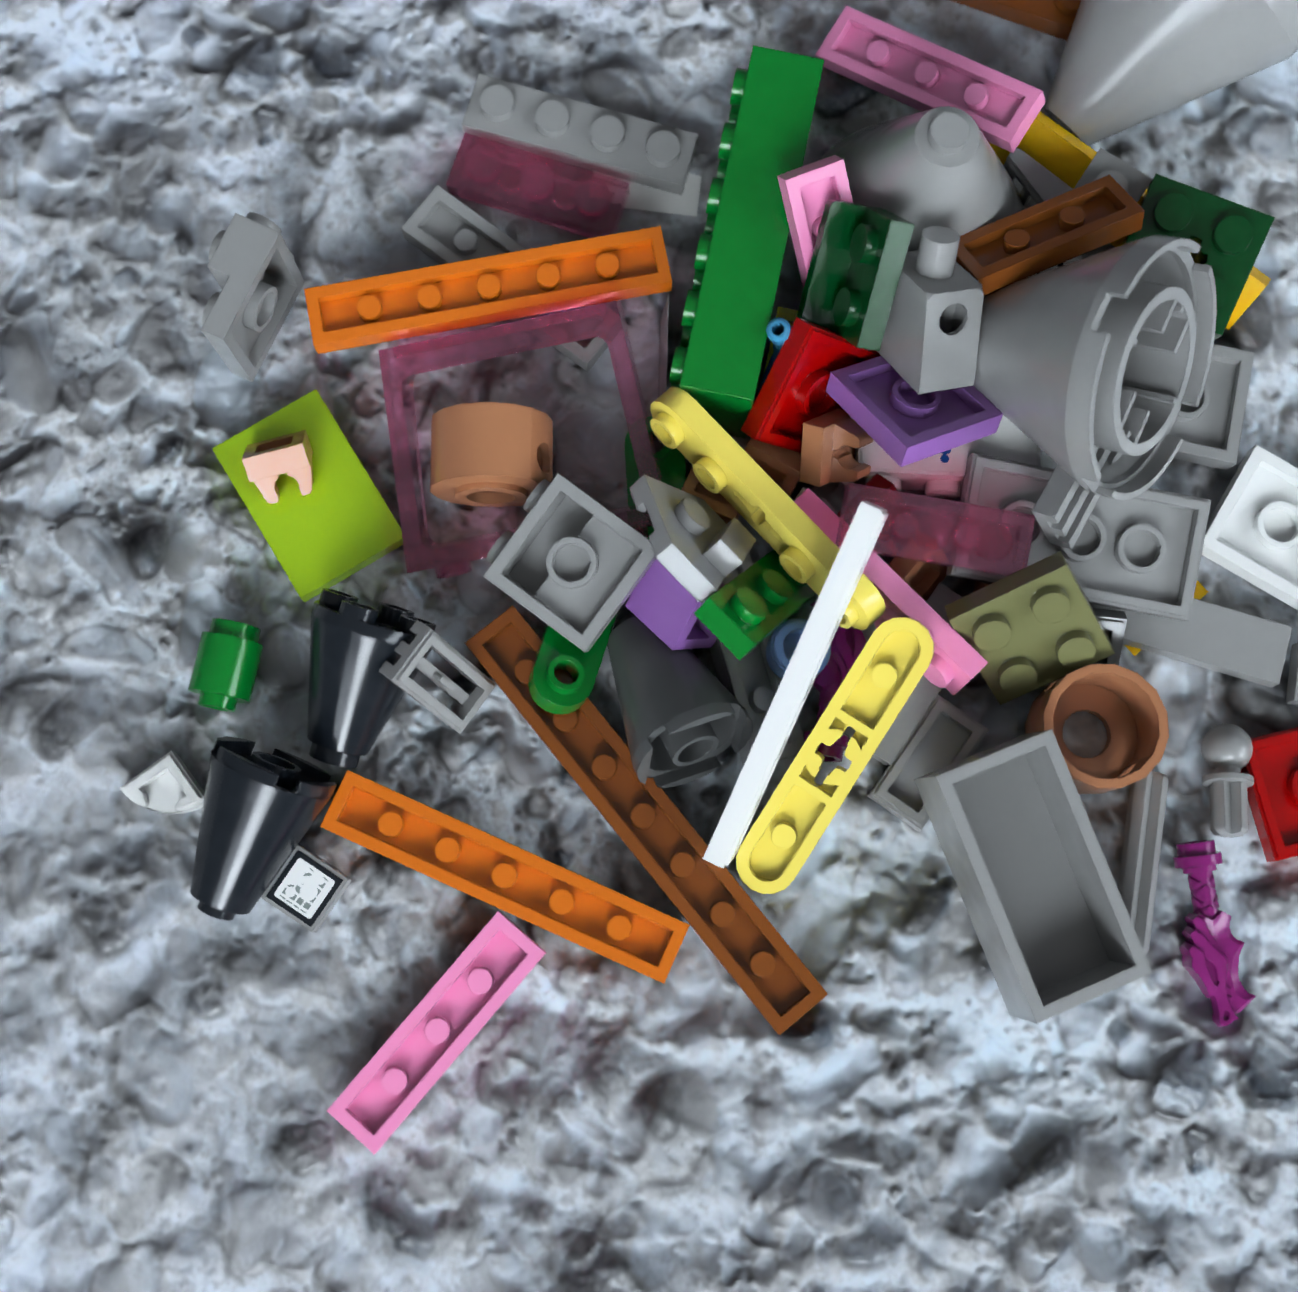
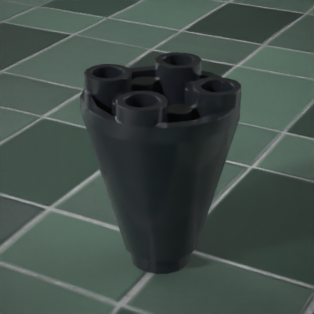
[307,588,437,768]

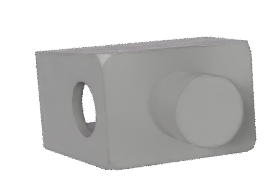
[877,226,984,394]

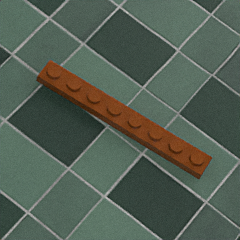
[465,605,828,1036]

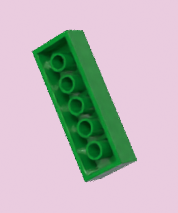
[669,45,824,439]

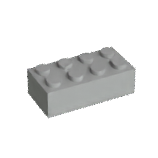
[914,729,1152,1024]

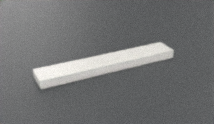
[703,501,889,868]

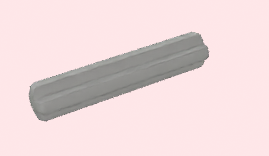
[1118,771,1169,955]

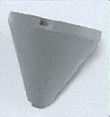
[1044,0,1298,146]
[797,106,1024,265]
[973,235,1217,500]

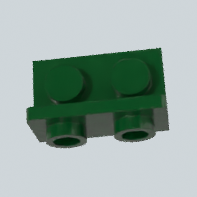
[797,199,915,351]

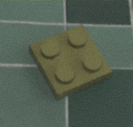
[945,551,1115,705]

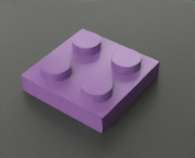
[826,356,1003,467]

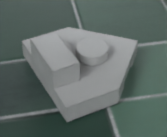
[629,474,756,603]

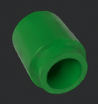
[188,618,264,713]

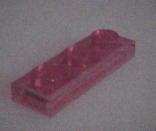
[446,132,629,238]
[835,483,1035,577]

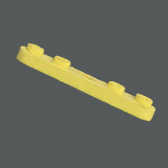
[650,386,886,630]
[736,617,934,894]

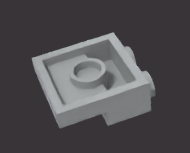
[201,212,305,382]
[483,473,656,652]

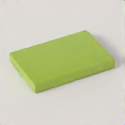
[212,389,409,602]

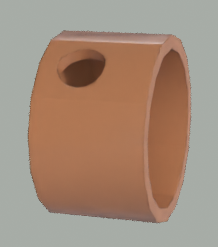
[430,402,553,507]
[1025,664,1169,794]

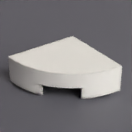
[120,751,205,814]

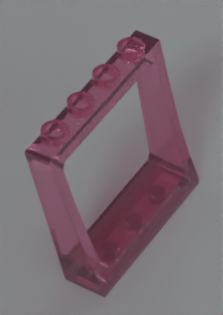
[378,300,663,579]

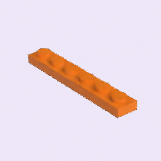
[304,226,672,354]
[320,770,690,984]

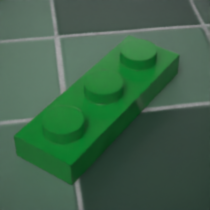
[694,549,816,661]

